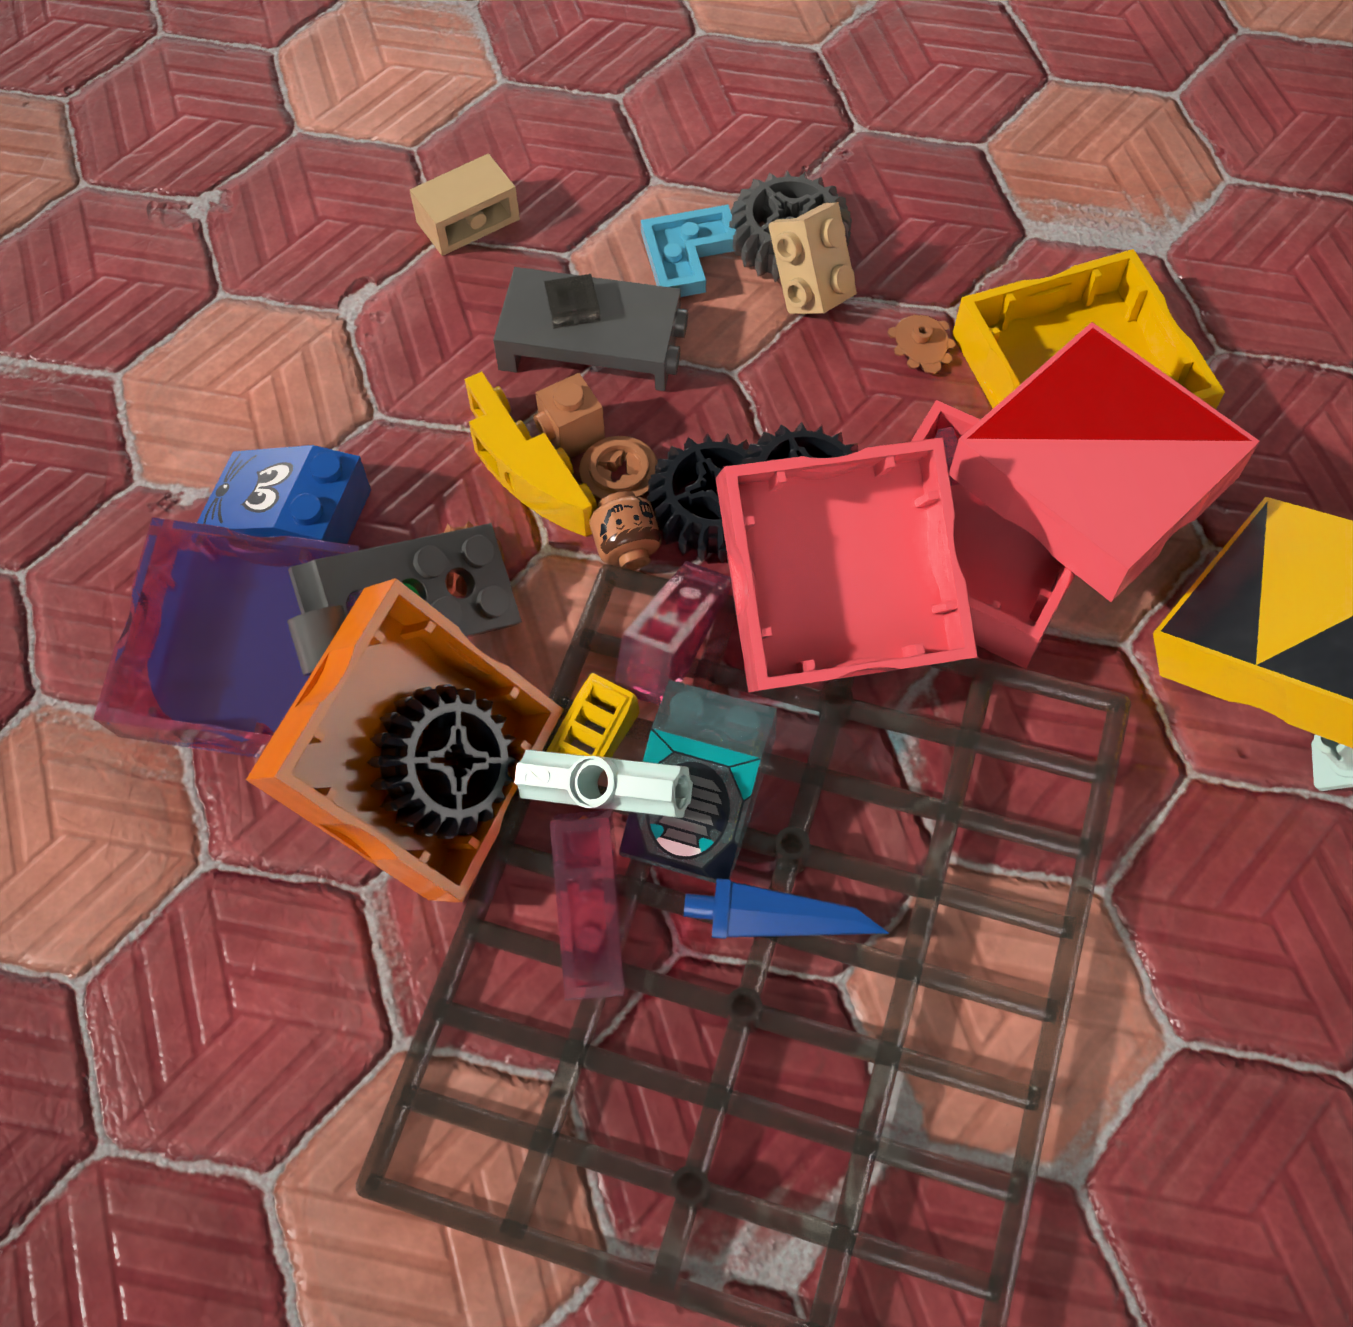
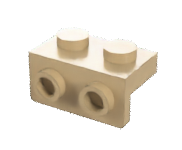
[769,202,857,314]

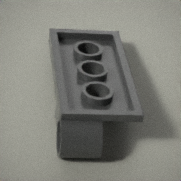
[287,523,522,676]

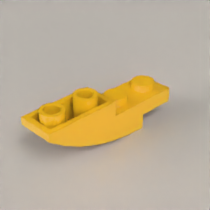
[464,371,597,537]

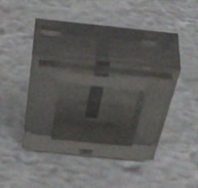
[544,274,601,329]

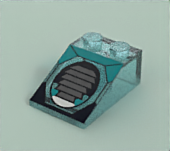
[619,680,777,883]

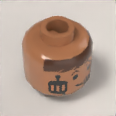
[589,491,662,571]

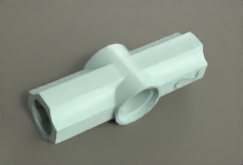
[515,750,693,818]

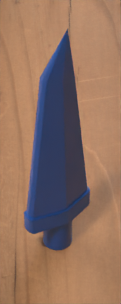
[684,878,890,939]

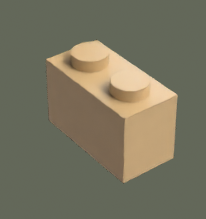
[410,153,520,256]

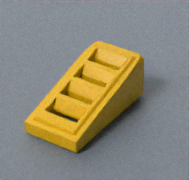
[546,673,640,758]

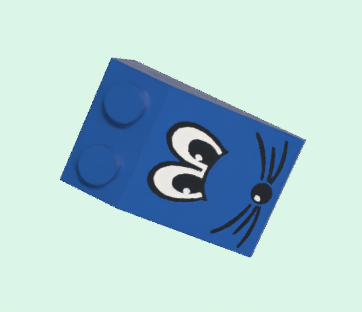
[193,445,371,563]

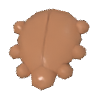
[888,315,956,375]

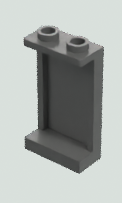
[493,267,688,391]

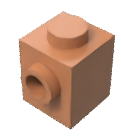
[533,373,605,459]

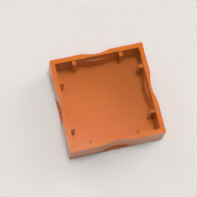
[246,578,564,902]

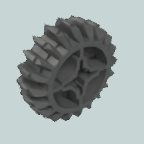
[729,170,852,282]

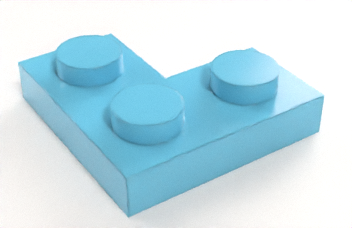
[641,205,736,297]

